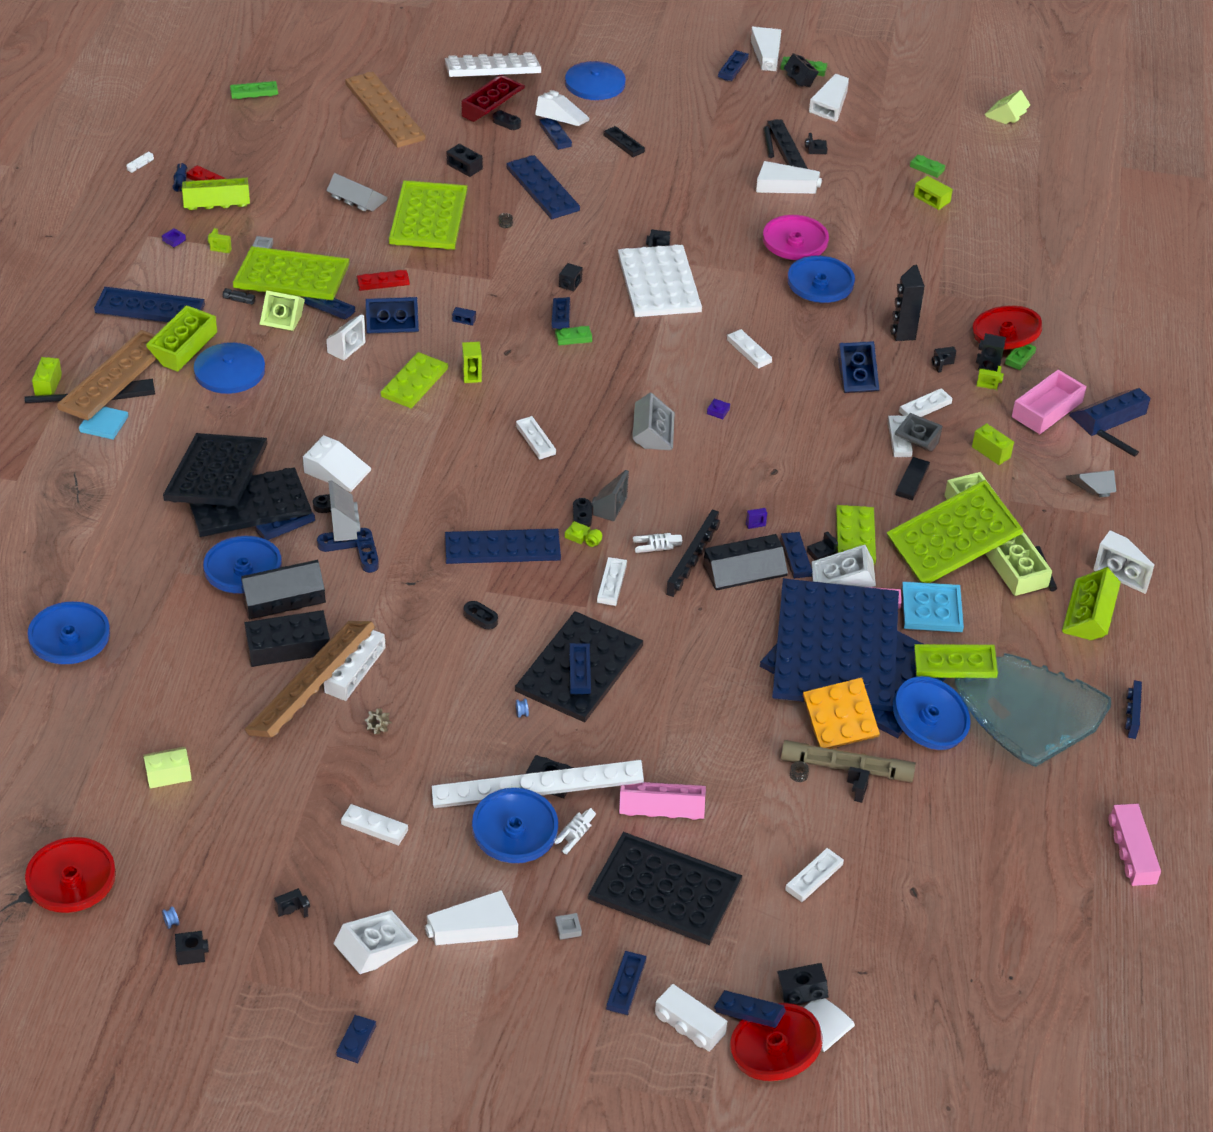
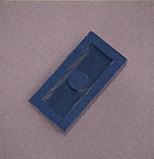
[336,1015,376,1063]

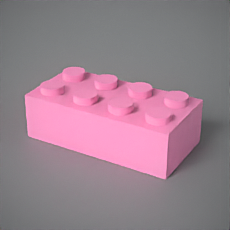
[1012,370,1086,434]

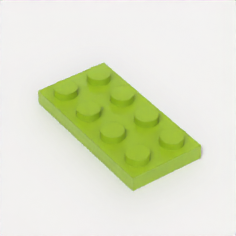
[381,352,448,409]
[836,505,876,565]
[914,644,998,678]

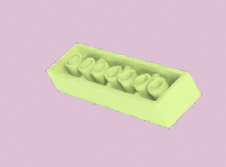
[945,472,1052,596]

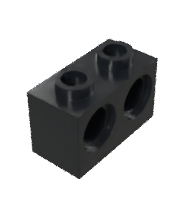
[446,143,483,177]
[976,333,1006,372]

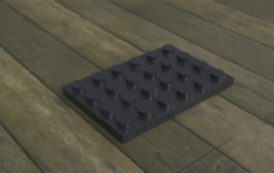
[163,433,267,507]
[189,467,312,537]
[515,611,643,723]
[588,831,743,946]

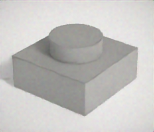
[253,236,273,249]
[555,913,582,940]

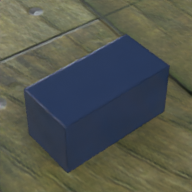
[452,307,476,326]

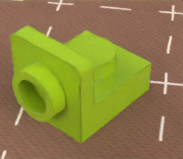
[208,228,232,253]
[976,366,1004,390]

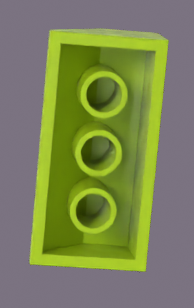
[182,178,250,210]
[146,305,217,372]
[1062,567,1121,640]

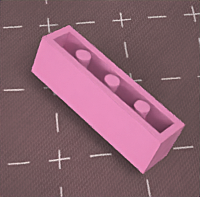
[619,782,706,820]
[1108,804,1161,886]

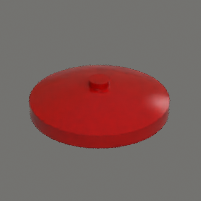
[973,305,1042,349]
[25,837,116,913]
[730,1003,823,1081]

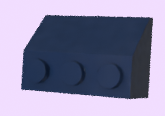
[365,297,419,334]

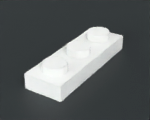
[727,329,772,369]
[899,389,952,417]
[888,415,913,457]
[516,416,556,460]
[597,557,627,606]
[341,804,408,846]
[785,848,844,902]

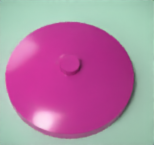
[763,215,829,260]

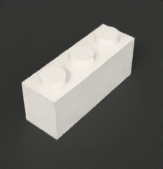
[655,984,727,1052]

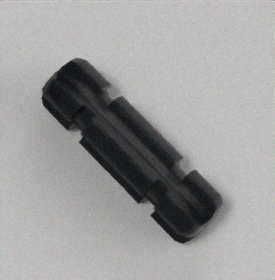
[223,288,256,305]

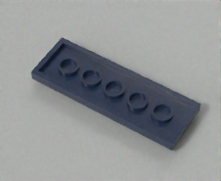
[506,155,580,220]
[94,287,205,322]
[445,529,561,564]

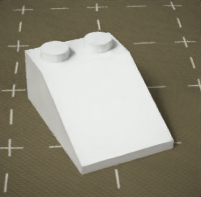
[535,90,589,126]
[303,435,371,492]
[1093,531,1154,594]
[812,545,876,587]
[333,910,418,974]

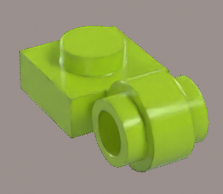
[565,521,603,547]

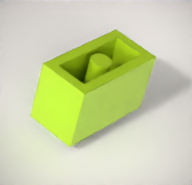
[914,175,953,210]
[462,341,482,383]
[32,357,62,396]
[972,423,1014,465]

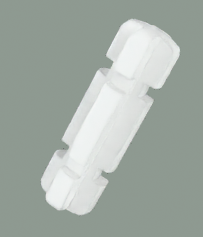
[126,152,154,173]

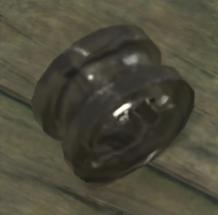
[498,213,513,228]
[790,761,809,782]

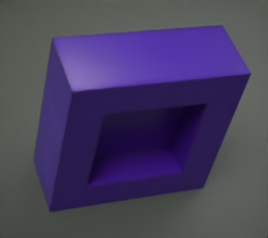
[162,228,186,247]
[707,398,730,419]
[746,508,767,529]

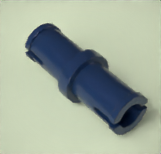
[173,163,187,192]

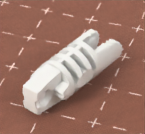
[633,533,682,553]
[555,808,596,854]

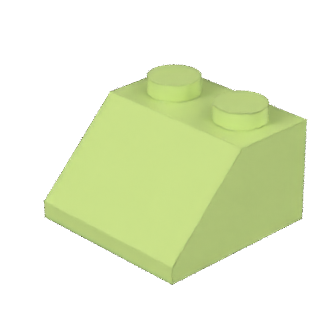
[985,90,1030,124]
[260,291,305,331]
[143,747,192,789]

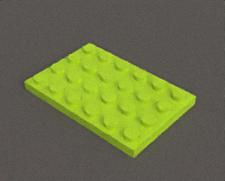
[389,180,468,249]
[233,246,349,300]
[887,480,1023,583]

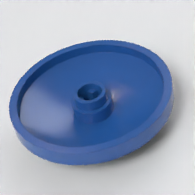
[565,61,626,100]
[787,256,855,303]
[194,342,265,394]
[203,536,282,593]
[28,601,110,664]
[893,676,970,750]
[472,788,558,863]

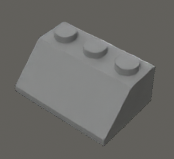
[326,173,388,212]
[633,392,675,450]
[328,480,360,541]

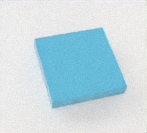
[79,407,129,439]

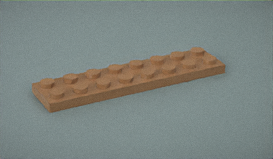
[345,72,426,148]
[57,330,156,420]
[244,621,375,737]

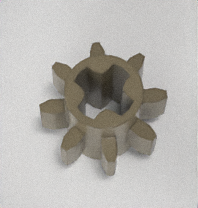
[364,708,392,734]

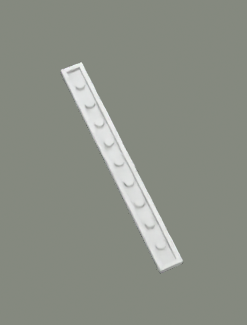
[432,760,644,808]

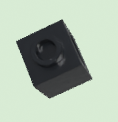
[559,263,583,292]
[175,930,209,965]

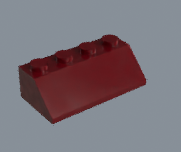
[461,74,525,122]

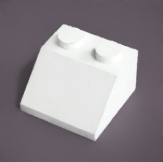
[326,314,365,361]

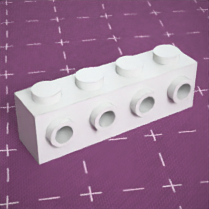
[323,630,385,701]

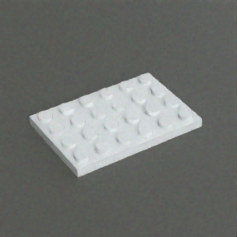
[445,52,541,77]
[618,245,702,317]

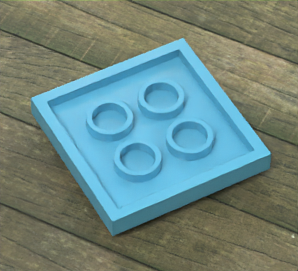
[902,582,964,632]

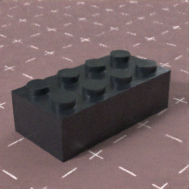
[244,610,330,667]

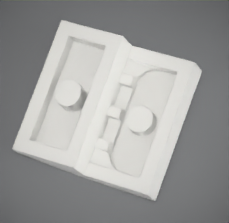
[804,998,855,1052]

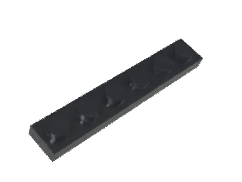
[767,119,808,169]
[666,509,720,597]

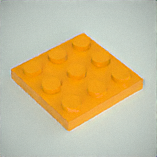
[803,678,880,749]

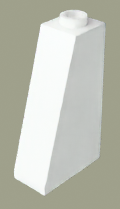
[751,27,781,71]
[809,74,849,122]
[756,161,822,194]
[425,890,518,945]

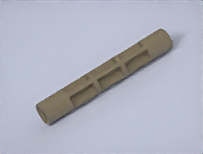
[781,740,916,783]

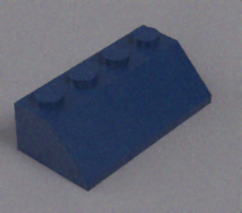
[1069,388,1151,436]

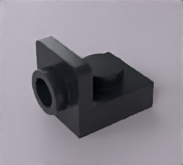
[805,133,828,154]
[646,229,671,247]
[931,346,957,373]
[807,531,838,561]
[847,767,870,803]
[274,888,310,918]

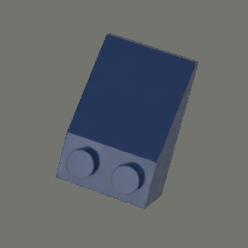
[837,341,880,393]

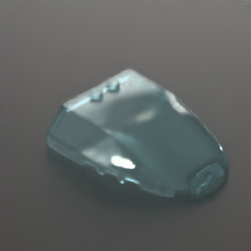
[955,653,1111,767]

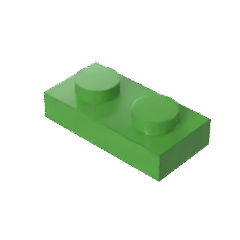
[910,155,946,178]
[555,326,592,346]
[1005,344,1037,371]

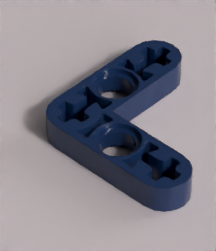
[317,528,379,573]

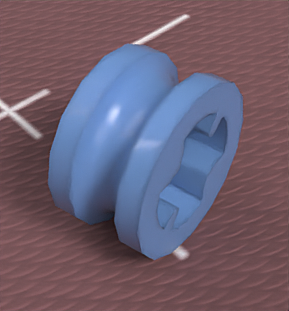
[515,698,529,718]
[162,906,179,929]

